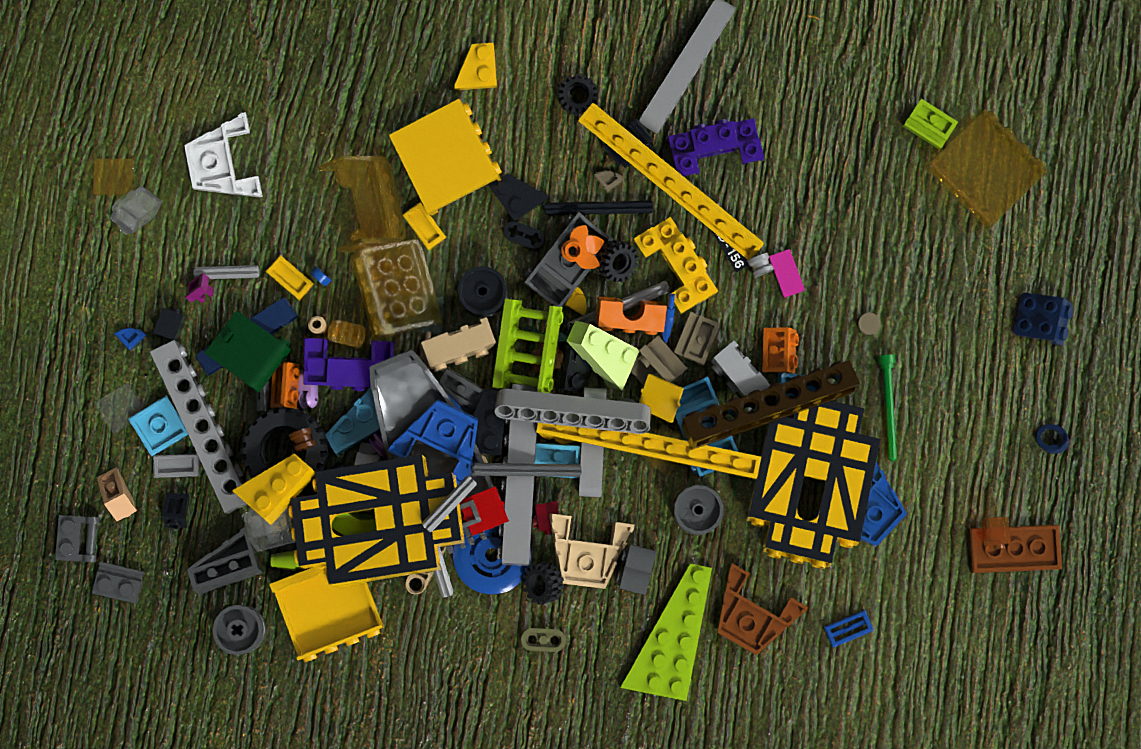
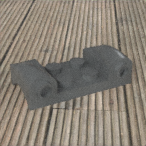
[522,212,613,307]

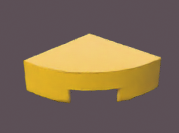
[565,287,587,316]

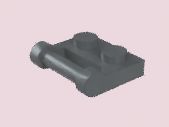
[55,515,99,562]

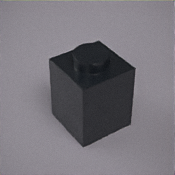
[153,306,187,342]

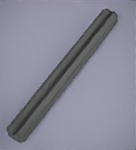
[471,463,582,477]

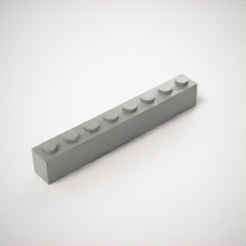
[498,384,538,566]

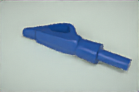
[662,294,675,343]

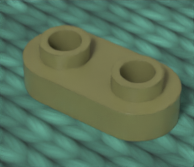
[521,628,566,652]

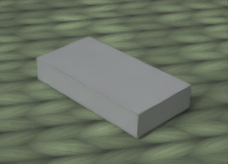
[153,454,200,478]

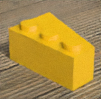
[232,454,315,525]

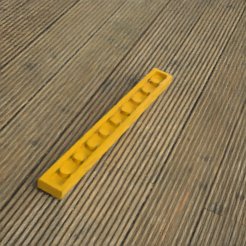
[578,103,764,260]
[536,423,761,479]

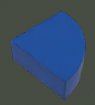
[114,328,147,350]

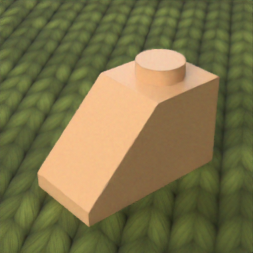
[97,467,137,521]

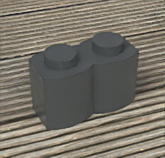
[616,545,657,595]

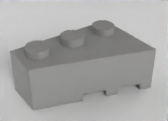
[711,341,770,412]

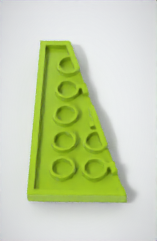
[620,564,712,701]

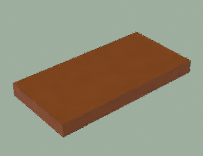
[969,525,1062,573]

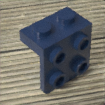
[1013,292,1073,347]

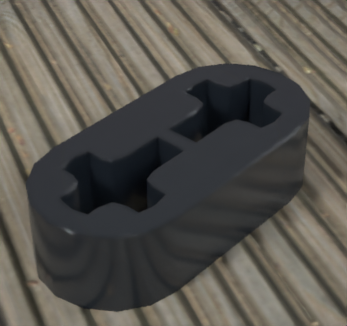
[504,221,544,250]

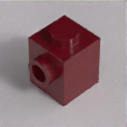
[532,501,559,535]

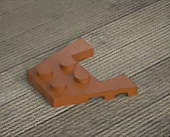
[717,563,808,655]

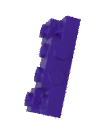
[668,118,764,176]
[303,338,394,391]

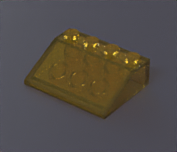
[350,238,443,341]

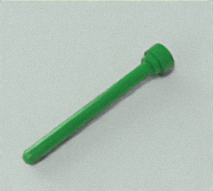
[877,354,897,461]

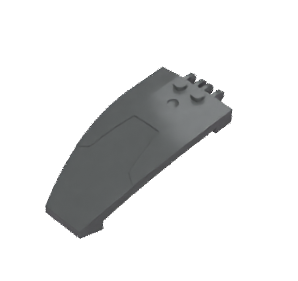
[369,350,494,554]

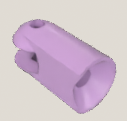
[298,371,318,409]

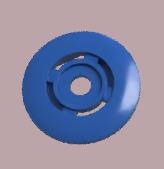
[453,525,531,594]

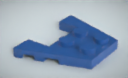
[388,399,478,485]
[813,462,907,547]

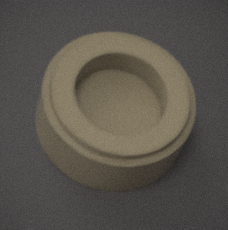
[858,313,881,335]

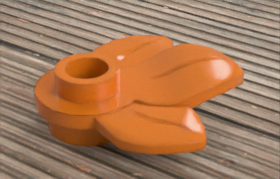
[561,225,604,269]

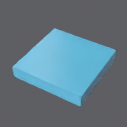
[128,395,188,457]

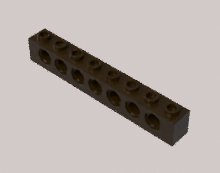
[682,360,860,450]

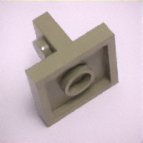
[631,336,687,387]

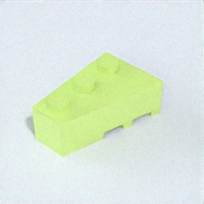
[567,320,639,391]

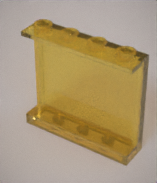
[926,109,1048,229]

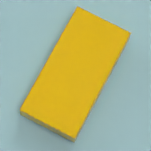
[402,202,446,251]
[266,255,314,301]

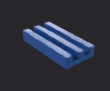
[823,610,874,648]

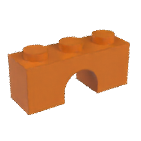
[595,296,667,335]

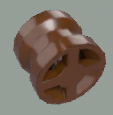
[289,427,316,452]

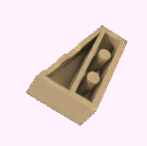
[419,317,496,372]

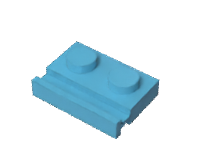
[535,442,581,478]

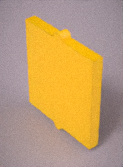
[639,374,684,423]

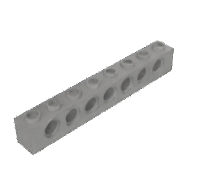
[150,340,247,513]

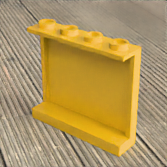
[389,99,502,216]
[269,567,384,662]

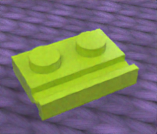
[903,98,958,150]

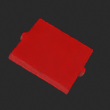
[459,486,509,536]

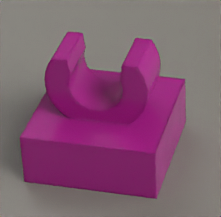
[185,273,214,303]

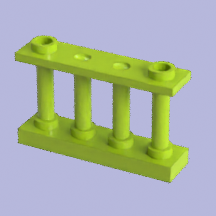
[492,299,563,393]

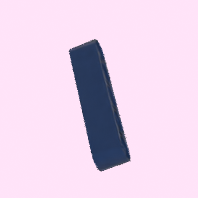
[195,297,298,376]

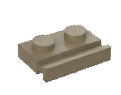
[674,312,720,365]

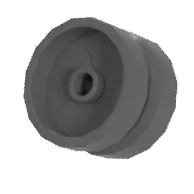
[673,485,724,535]
[213,605,267,655]

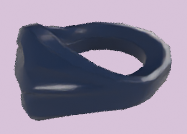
[1036,424,1069,454]

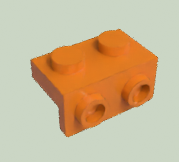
[270,362,300,409]

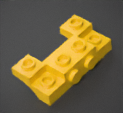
[633,217,718,314]

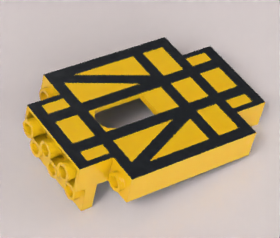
[747,401,881,569]
[289,454,465,587]

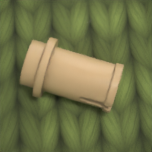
[308,316,327,334]

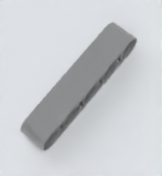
[579,387,607,497]

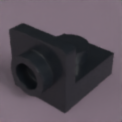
[162,493,190,530]

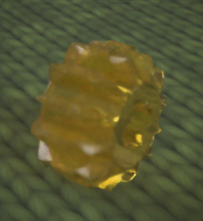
[328,320,366,348]

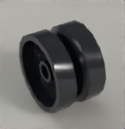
[458,266,508,318]

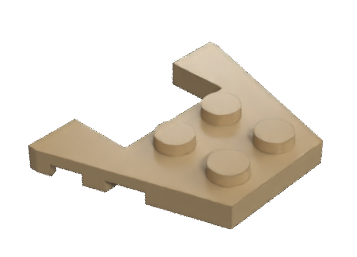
[549,513,635,589]

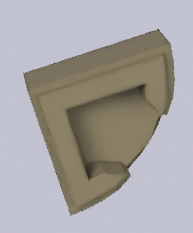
[594,171,624,193]

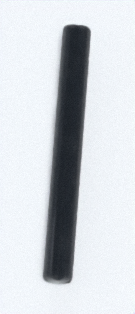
[544,201,653,215]

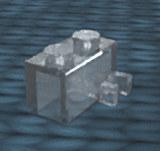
[110,186,162,235]

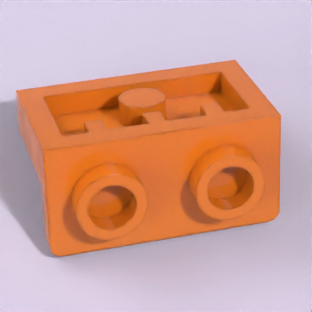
[762,327,799,374]

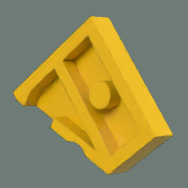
[454,43,497,90]

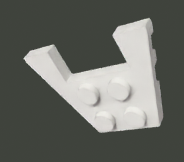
[184,112,263,197]

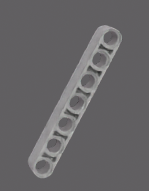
[639,0,736,134]
[495,389,651,434]

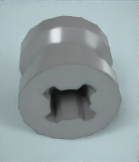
[747,253,774,278]

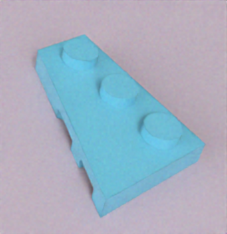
[325,387,380,455]

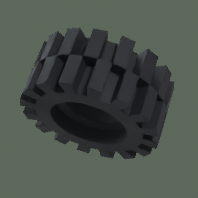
[558,74,598,116]
[597,240,639,283]
[522,561,564,605]

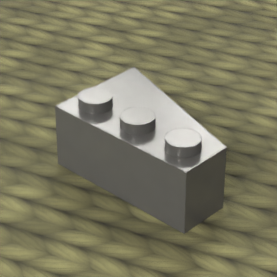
[187,527,263,595]

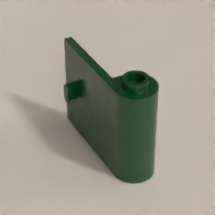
[204,310,291,393]

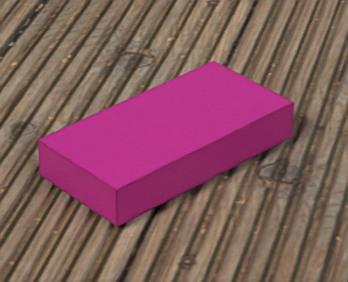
[769,249,805,298]

